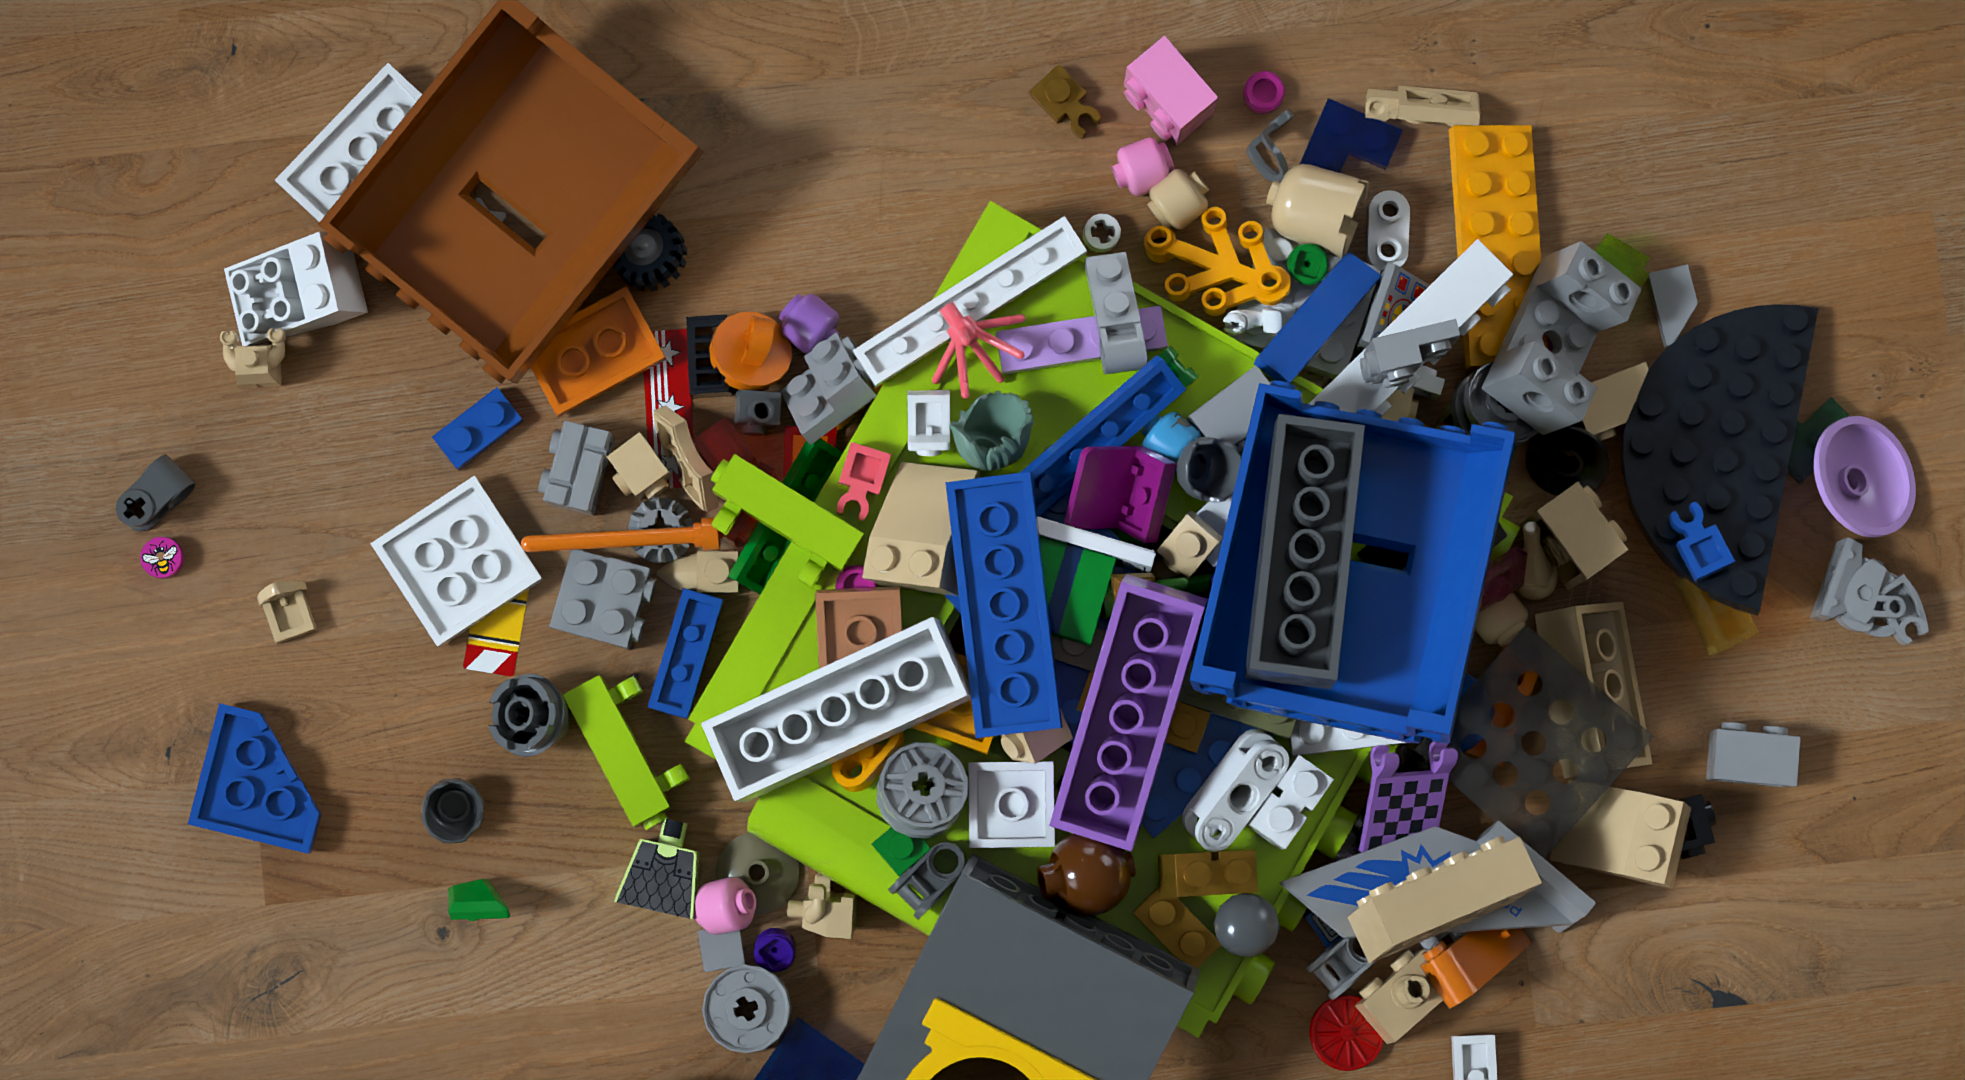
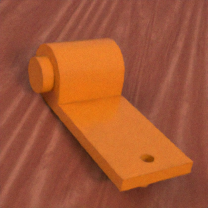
[1420,928,1532,1008]

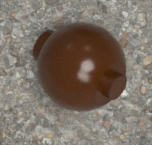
[1037,833,1136,916]

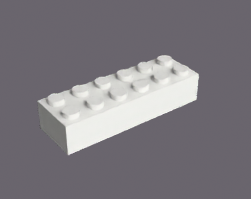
[701,617,971,803]

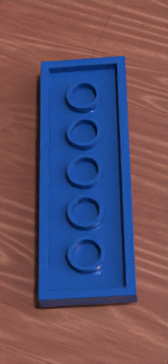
[945,471,1063,738]

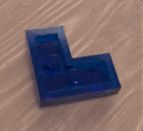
[1299,98,1403,173]

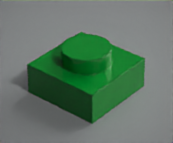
[871,827,931,876]

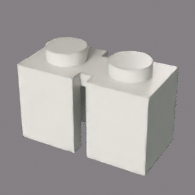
[1246,755,1334,850]

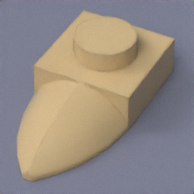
[657,551,739,594]

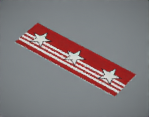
[644,329,694,489]

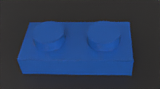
[432,387,523,471]

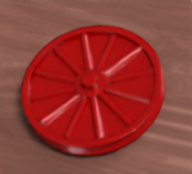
[1309,995,1384,1071]

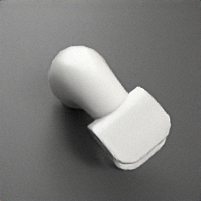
[1223,306,1287,336]

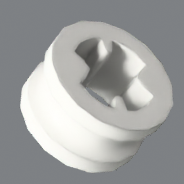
[1083,214,1121,253]

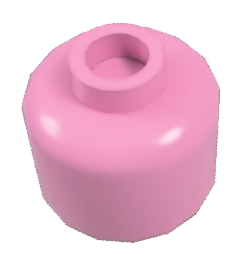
[1112,137,1175,197]
[694,877,757,935]

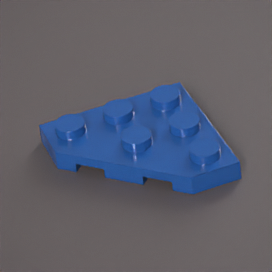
[188,703,322,854]

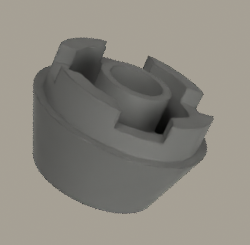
[488,673,571,757]

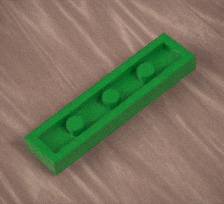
[728,438,843,595]

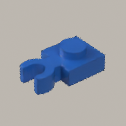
[1669,502,1735,582]

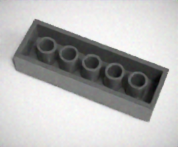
[1244,414,1365,690]

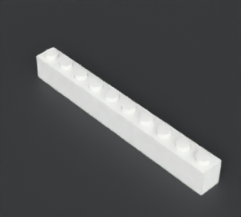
[1196,239,1513,571]

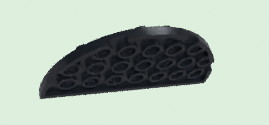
[1621,304,1819,616]

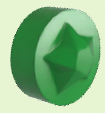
[1286,243,1329,285]

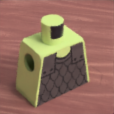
[615,819,700,919]

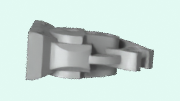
[1810,537,1929,646]

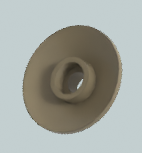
[717,832,800,914]

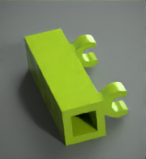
[711,454,865,589]
[563,675,690,831]

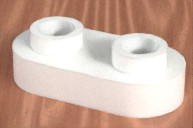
[1366,190,1410,273]

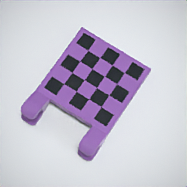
[1359,741,1458,853]

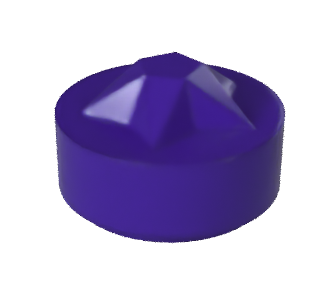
[754,928,796,972]

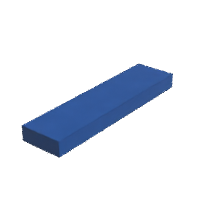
[1254,251,1381,384]

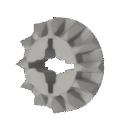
[628,497,693,563]

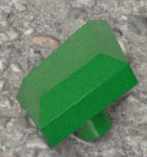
[448,879,511,921]

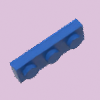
[648,588,724,719]

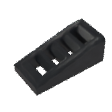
[686,314,732,399]

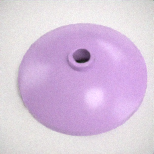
[1814,416,1916,537]

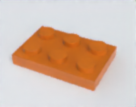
[530,286,667,418]

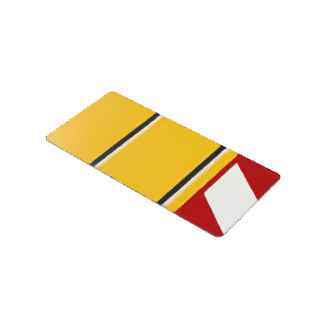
[463,590,529,676]

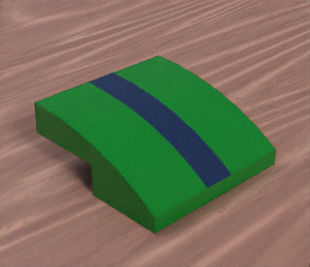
[1040,536,1116,646]

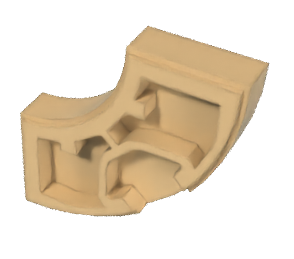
[653,406,719,512]

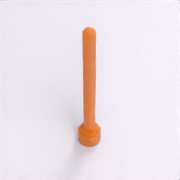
[521,517,721,552]

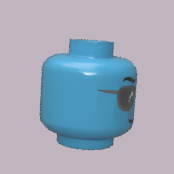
[1141,412,1203,473]

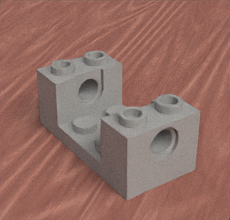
[1481,241,1642,435]

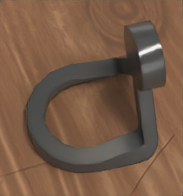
[1246,109,1295,183]

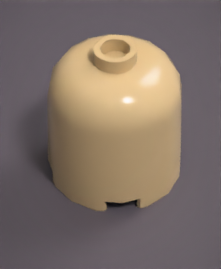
[1266,164,1369,258]

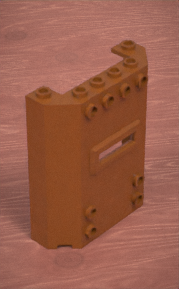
[318,0,704,384]

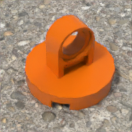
[709,312,792,391]

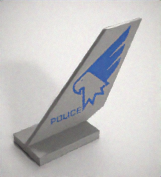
[1279,820,1596,939]

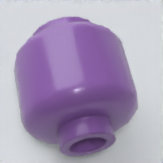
[778,294,841,354]

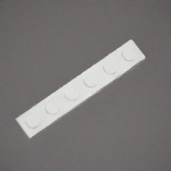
[853,216,1087,387]

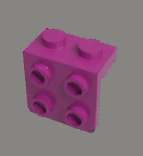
[1064,446,1177,543]

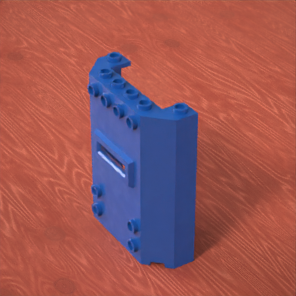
[1190,381,1515,743]

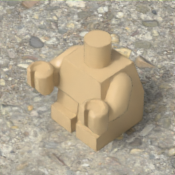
[220,328,286,388]
[787,873,858,939]

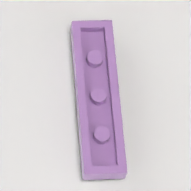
[995,306,1168,375]

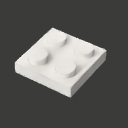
[968,761,1055,848]

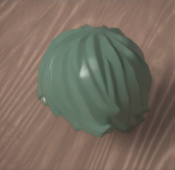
[949,391,1034,471]

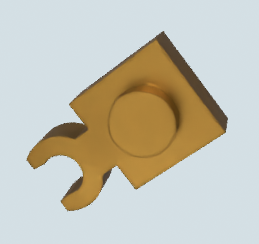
[1029,64,1101,139]

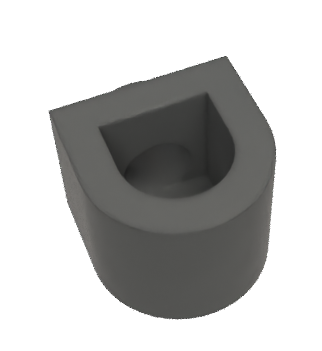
[734,390,781,436]

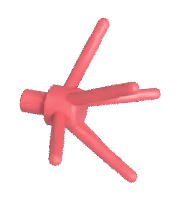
[932,302,1025,399]

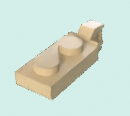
[1365,85,1481,127]

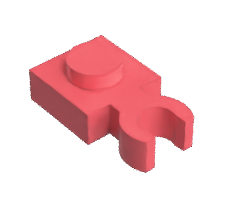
[836,442,891,522]

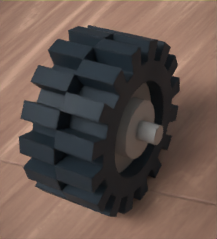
[613,213,688,291]

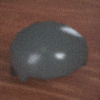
[1177,437,1242,503]
[421,778,485,843]
[1214,893,1280,957]

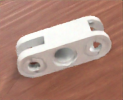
[1182,729,1289,852]

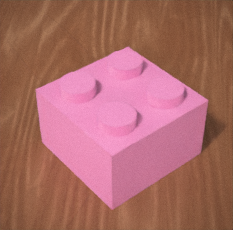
[1123,35,1218,146]

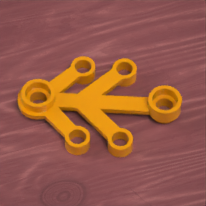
[1144,207,1291,316]

